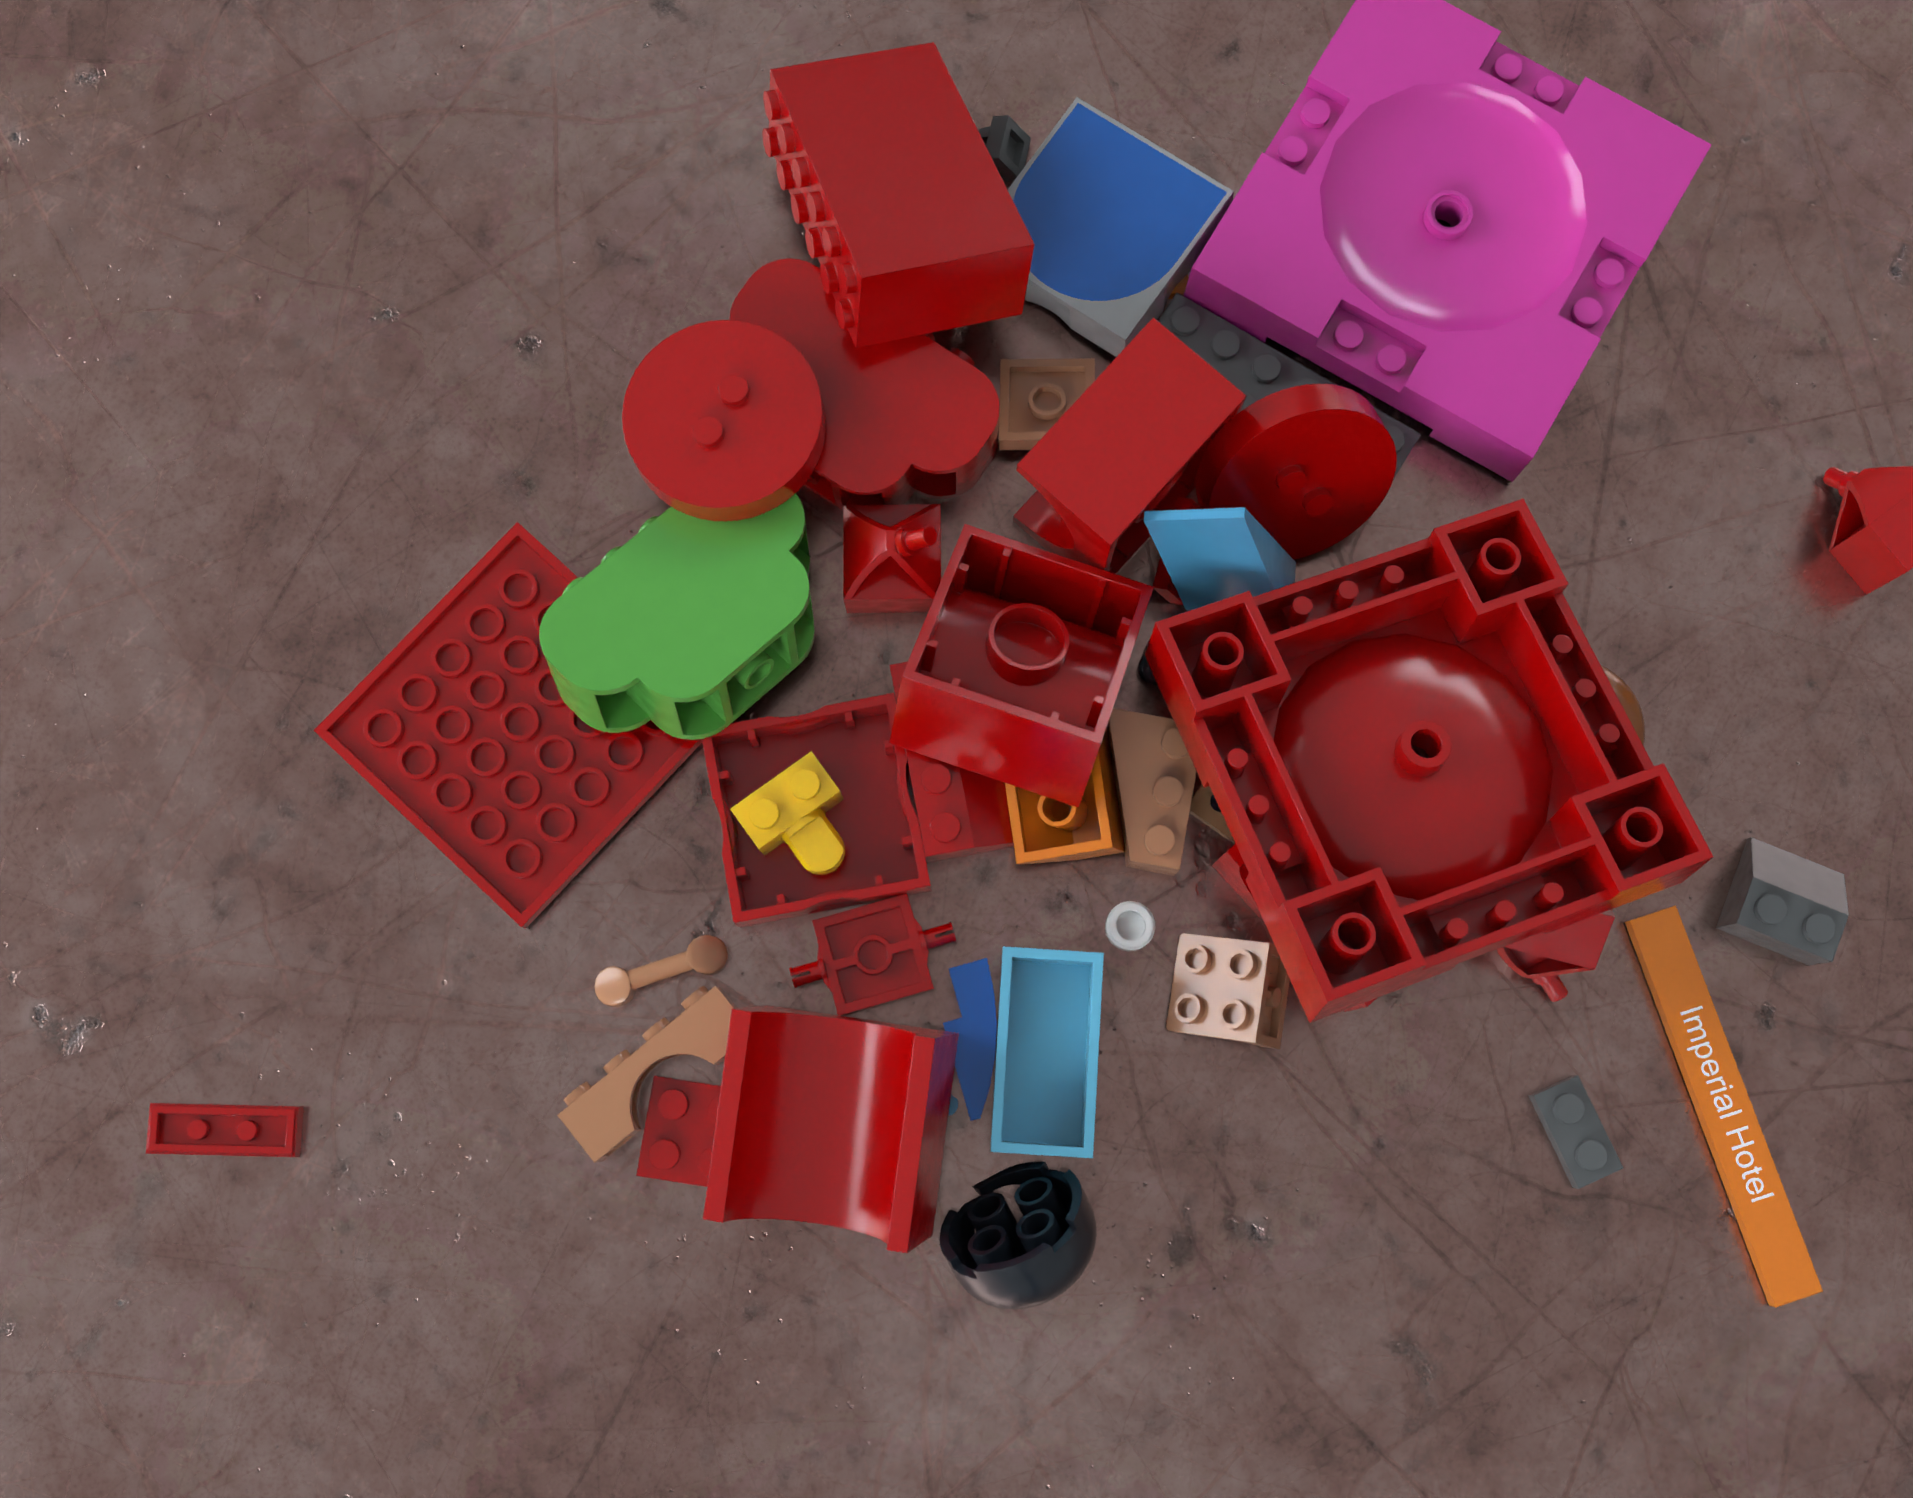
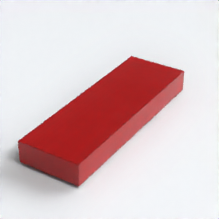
[146,1103,304,1157]

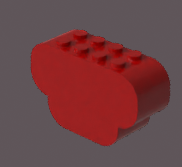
[729,258,1000,511]

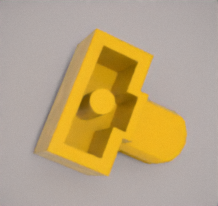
[730,751,845,875]

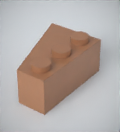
[1107,708,1196,876]

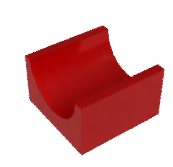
[1013,317,1247,574]
[889,524,1154,808]
[703,1005,959,1253]

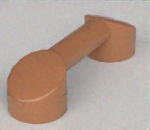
[595,935,729,1007]

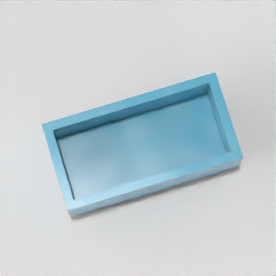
[990,946,1104,1159]

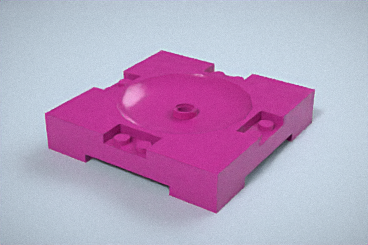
[1184,0,1712,482]

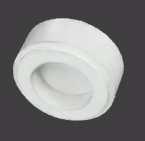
[1105,901,1155,951]

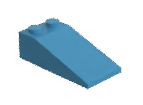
[1144,507,1296,611]

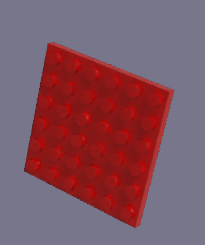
[313,522,702,929]

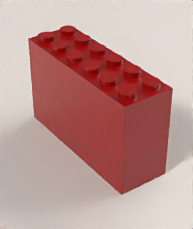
[762,42,1035,348]

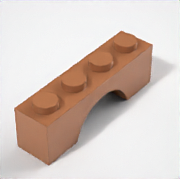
[557,985,737,1163]

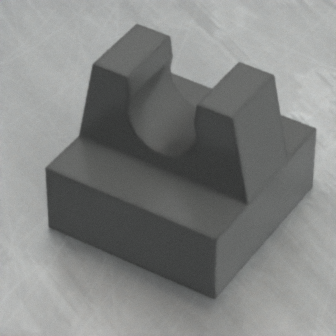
[979,115,1031,181]

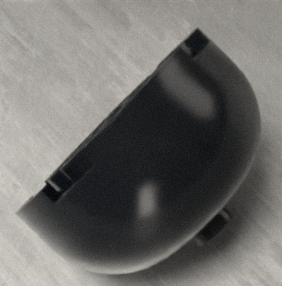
[939,1162,1097,1310]

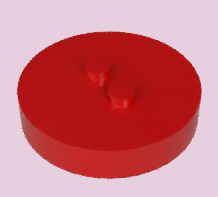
[622,320,826,522]
[1195,383,1397,560]

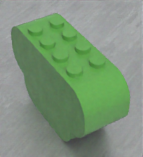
[539,493,815,740]

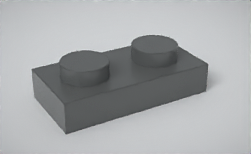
[1529,1075,1623,1189]

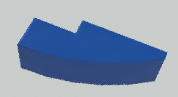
[943,958,997,1121]

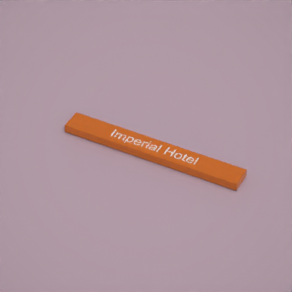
[1625,905,1823,1308]

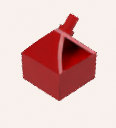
[1823,466,1913,595]
[843,504,942,613]
[1497,909,1615,1002]

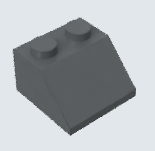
[1716,837,1849,966]

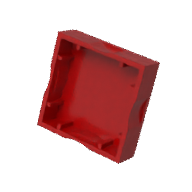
[702,693,932,928]

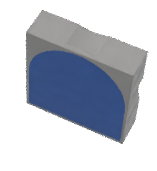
[1008,97,1234,357]

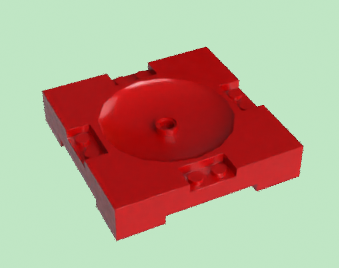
[1145,499,1713,1023]

